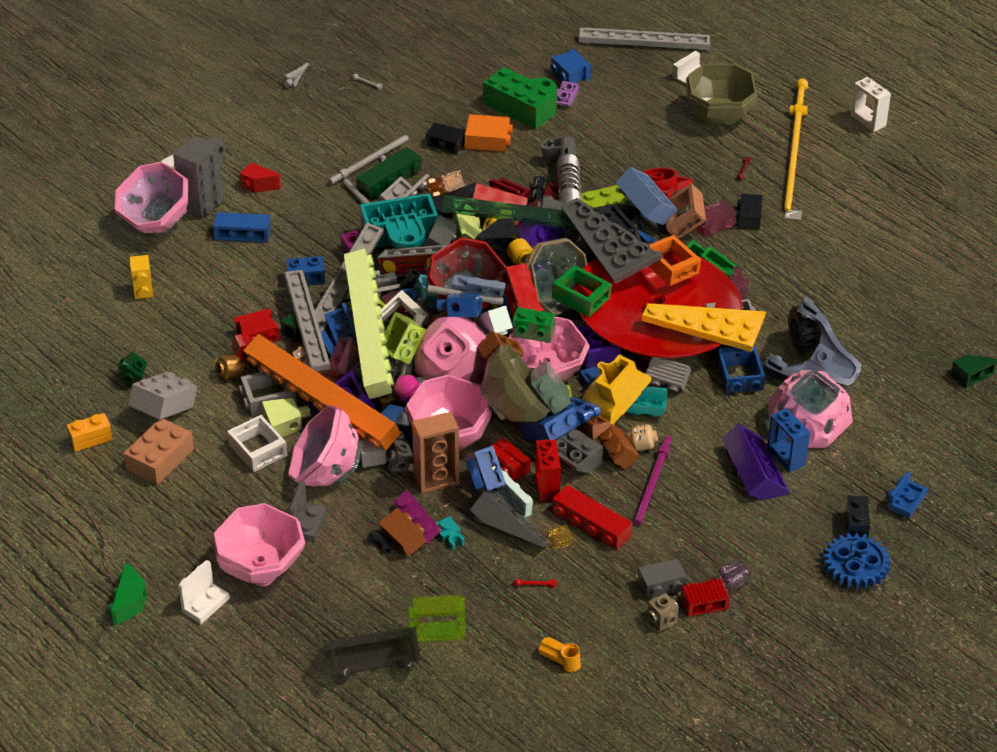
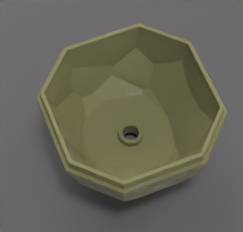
[686,64,758,125]
[480,343,550,423]

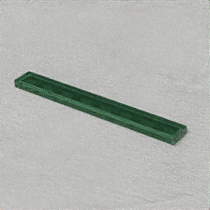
[442,195,575,229]

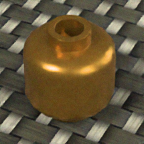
[215,354,245,380]

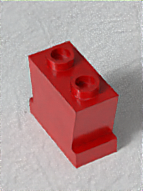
[234,308,280,343]

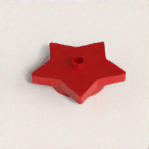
[642,168,693,199]

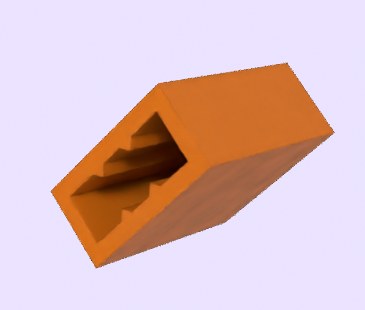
[465,114,513,152]

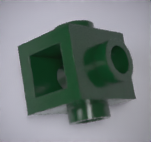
[116,352,147,386]

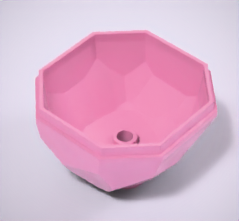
[414,317,488,385]
[405,375,493,451]
[212,503,305,586]

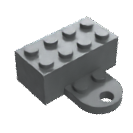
[173,135,226,219]

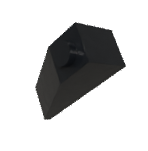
[474,218,521,249]

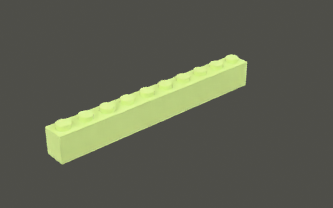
[344,248,394,399]

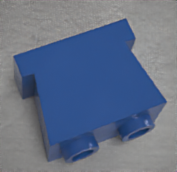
[550,49,591,83]

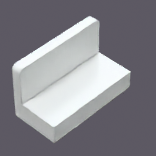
[672,51,701,86]

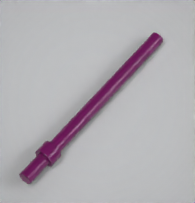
[633,436,672,526]

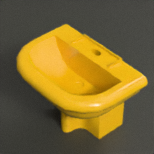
[582,355,652,425]

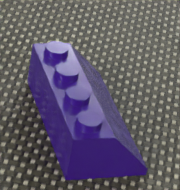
[722,423,790,500]

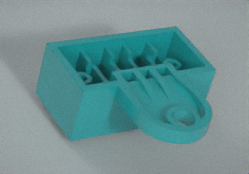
[360,193,438,249]

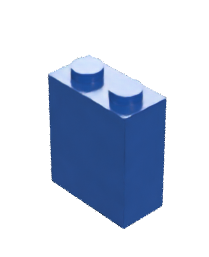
[519,406,581,441]

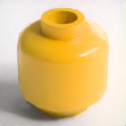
[507,238,533,265]

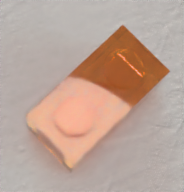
[428,169,465,196]

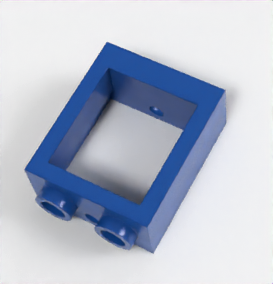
[717,345,765,394]
[767,408,810,473]
[463,446,506,494]

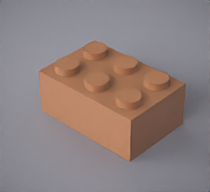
[123,419,194,485]

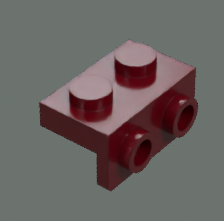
[489,177,530,198]

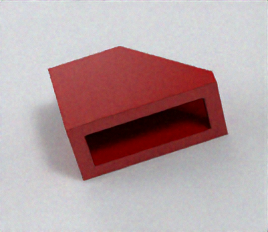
[239,162,281,193]

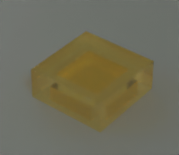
[547,525,574,550]

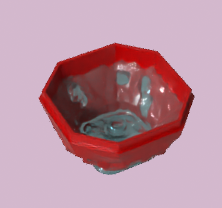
[427,238,506,310]

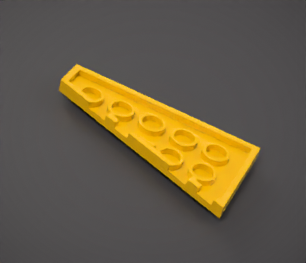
[642,304,766,352]

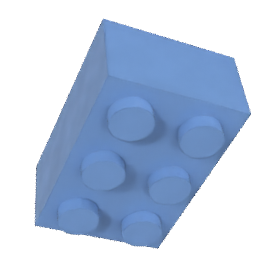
[616,167,678,225]

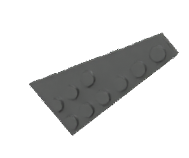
[561,198,663,284]

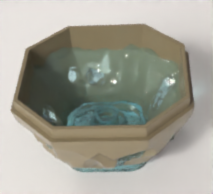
[523,238,587,316]

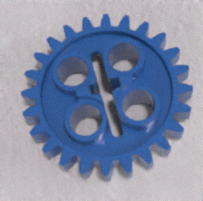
[822,533,891,589]

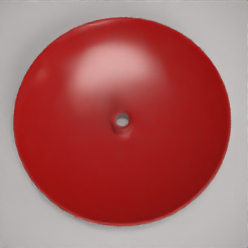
[574,251,742,358]

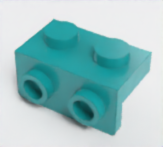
[626,387,667,417]

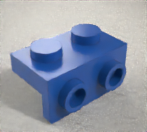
[324,303,357,349]
[887,471,928,519]

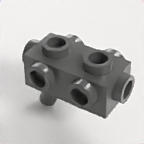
[385,431,413,472]

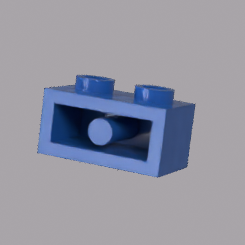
[286,256,325,286]

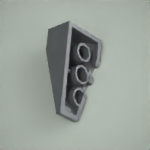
[470,491,551,547]

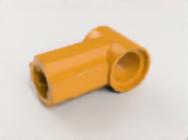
[538,637,581,672]

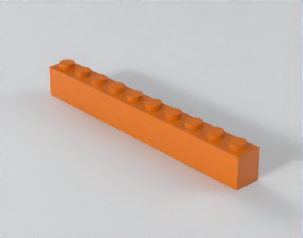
[243,334,401,451]

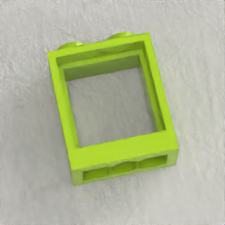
[384,312,426,364]

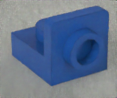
[580,366,600,387]

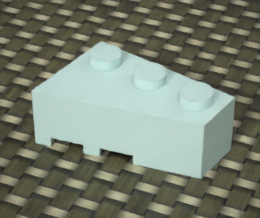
[472,306,513,335]

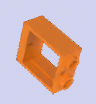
[649,235,701,286]

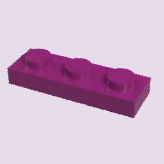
[392,489,442,544]

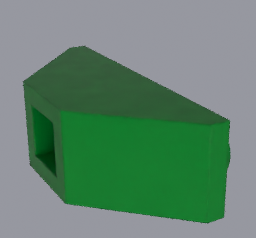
[109,563,147,625]

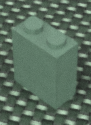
[531,360,571,415]

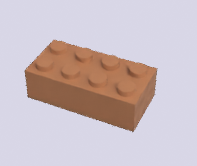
[412,411,459,494]

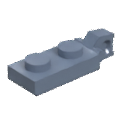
[451,275,505,298]

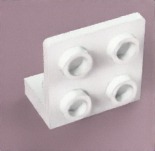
[179,560,229,624]

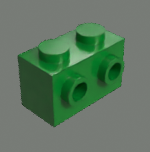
[513,307,555,343]

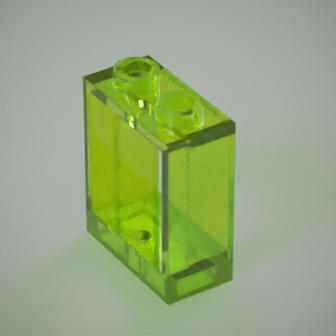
[409,595,466,642]

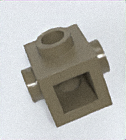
[647,593,679,632]

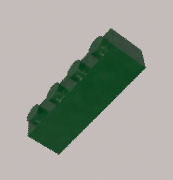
[356,147,422,200]

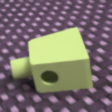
[262,398,311,437]

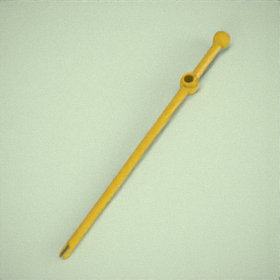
[784,79,808,211]

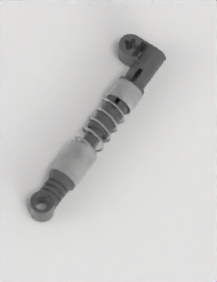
[540,136,582,243]

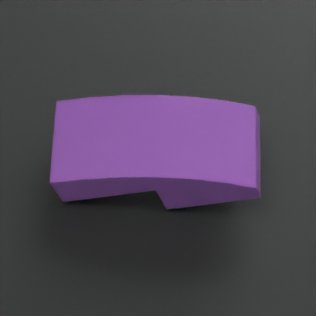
[557,81,579,107]

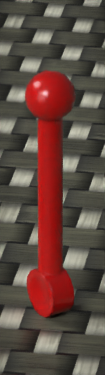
[513,578,557,588]

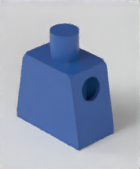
[437,292,482,317]

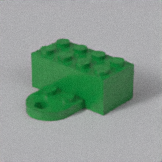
[483,67,557,130]

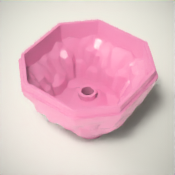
[508,317,589,382]

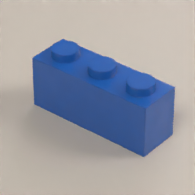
[213,212,271,242]

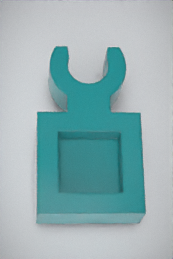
[436,516,464,550]

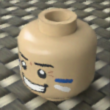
[628,424,658,451]

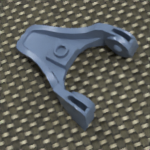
[762,295,862,386]

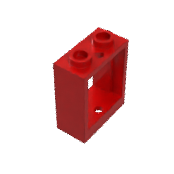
[535,439,561,503]

